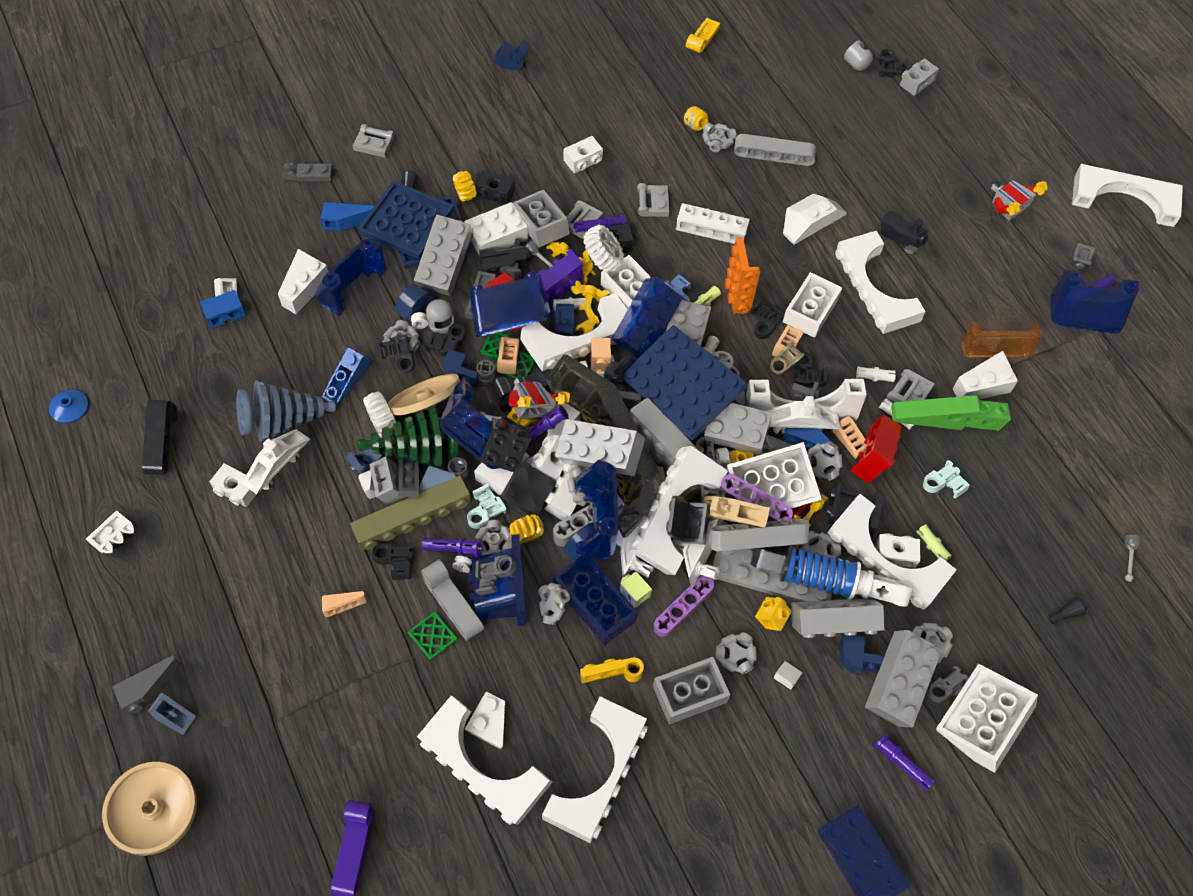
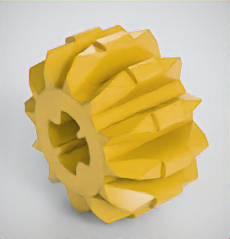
[453,171,477,201]
[509,514,544,544]

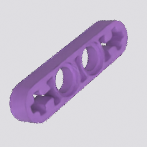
[721,474,793,521]
[654,576,714,637]

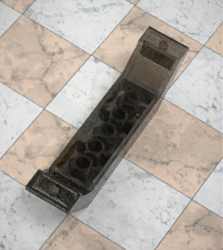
[546,355,663,538]

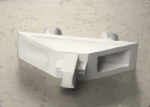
[765,396,840,434]
[242,429,310,494]
[672,519,722,589]
[610,522,672,578]

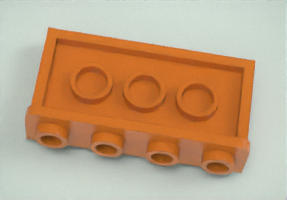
[725,237,760,314]

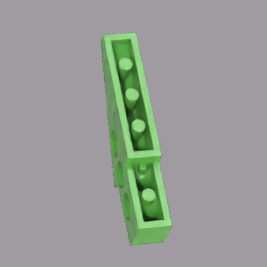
[891,395,1011,431]

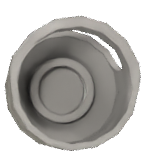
[844,40,873,71]
[426,299,455,334]

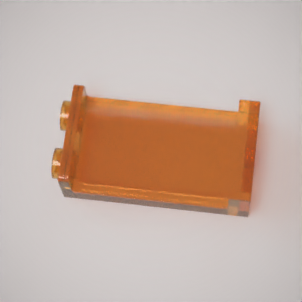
[962,322,1042,358]

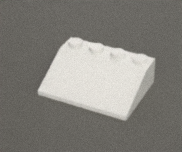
[726,442,821,514]
[936,664,1038,773]

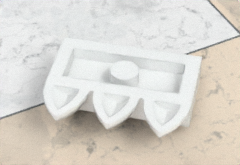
[86,510,134,553]

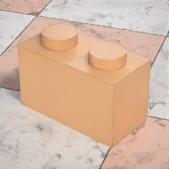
[590,338,611,377]

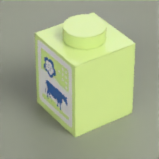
[620,572,652,608]

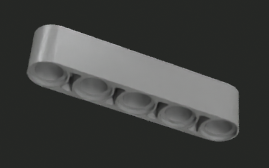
[734,134,816,166]
[711,519,809,551]

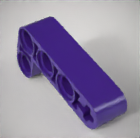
[331,800,375,896]

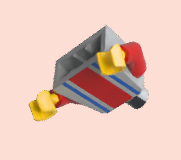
[991,181,1048,221]
[509,377,570,419]

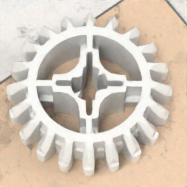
[584,225,624,271]
[363,392,396,437]

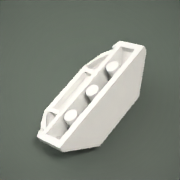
[783,194,847,245]

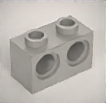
[900,58,939,96]
[369,456,406,505]

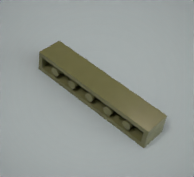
[350,475,471,551]

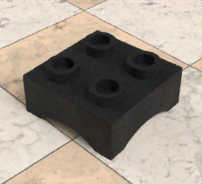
[500,461,557,516]

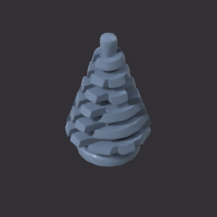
[236,380,336,442]

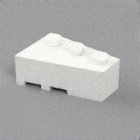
[278,249,330,314]
[953,351,1018,400]

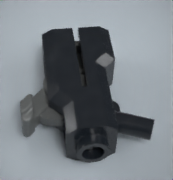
[881,210,928,254]
[479,239,530,279]

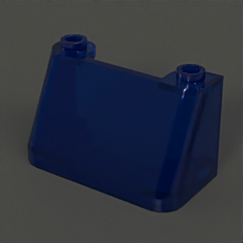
[315,238,387,316]
[1050,270,1139,334]
[469,272,552,337]
[440,379,518,469]
[574,460,619,559]

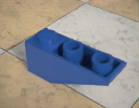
[320,202,374,231]
[321,347,372,406]
[782,427,840,457]

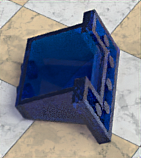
[469,534,526,626]

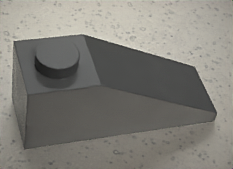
[112,655,180,715]

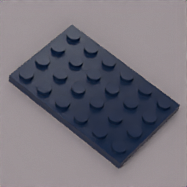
[622,324,748,441]

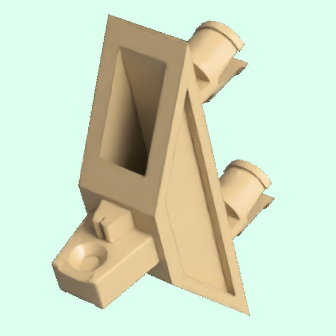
[702,496,770,528]

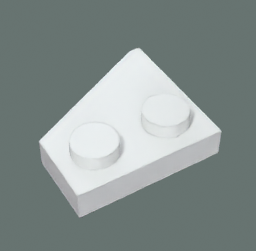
[465,692,505,750]

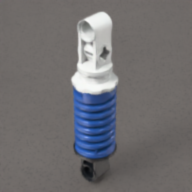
[750,545,914,607]

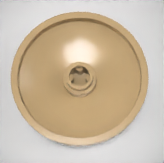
[388,374,461,415]
[102,762,197,855]

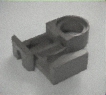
[475,555,517,595]
[928,666,968,703]

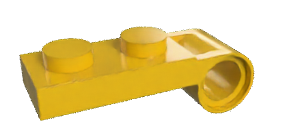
[686,18,720,53]
[580,658,644,683]

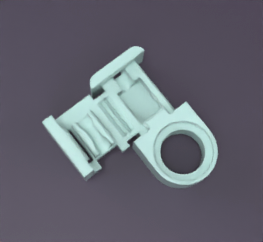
[923,461,969,499]
[467,484,507,529]

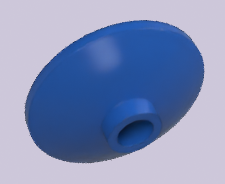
[49,390,89,423]

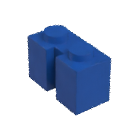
[200,290,246,329]

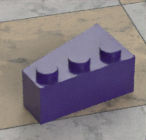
[525,248,582,305]

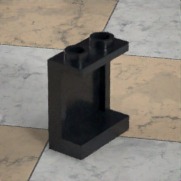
[825,482,885,537]

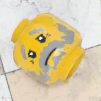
[684,106,708,131]

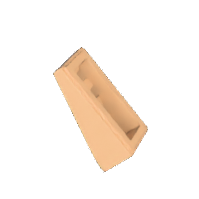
[772,325,804,357]
[497,337,520,374]
[832,416,866,459]
[322,591,367,617]

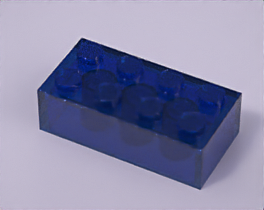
[611,277,683,359]
[553,553,638,646]
[817,804,911,896]

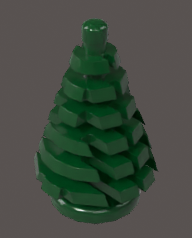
[357,406,458,467]

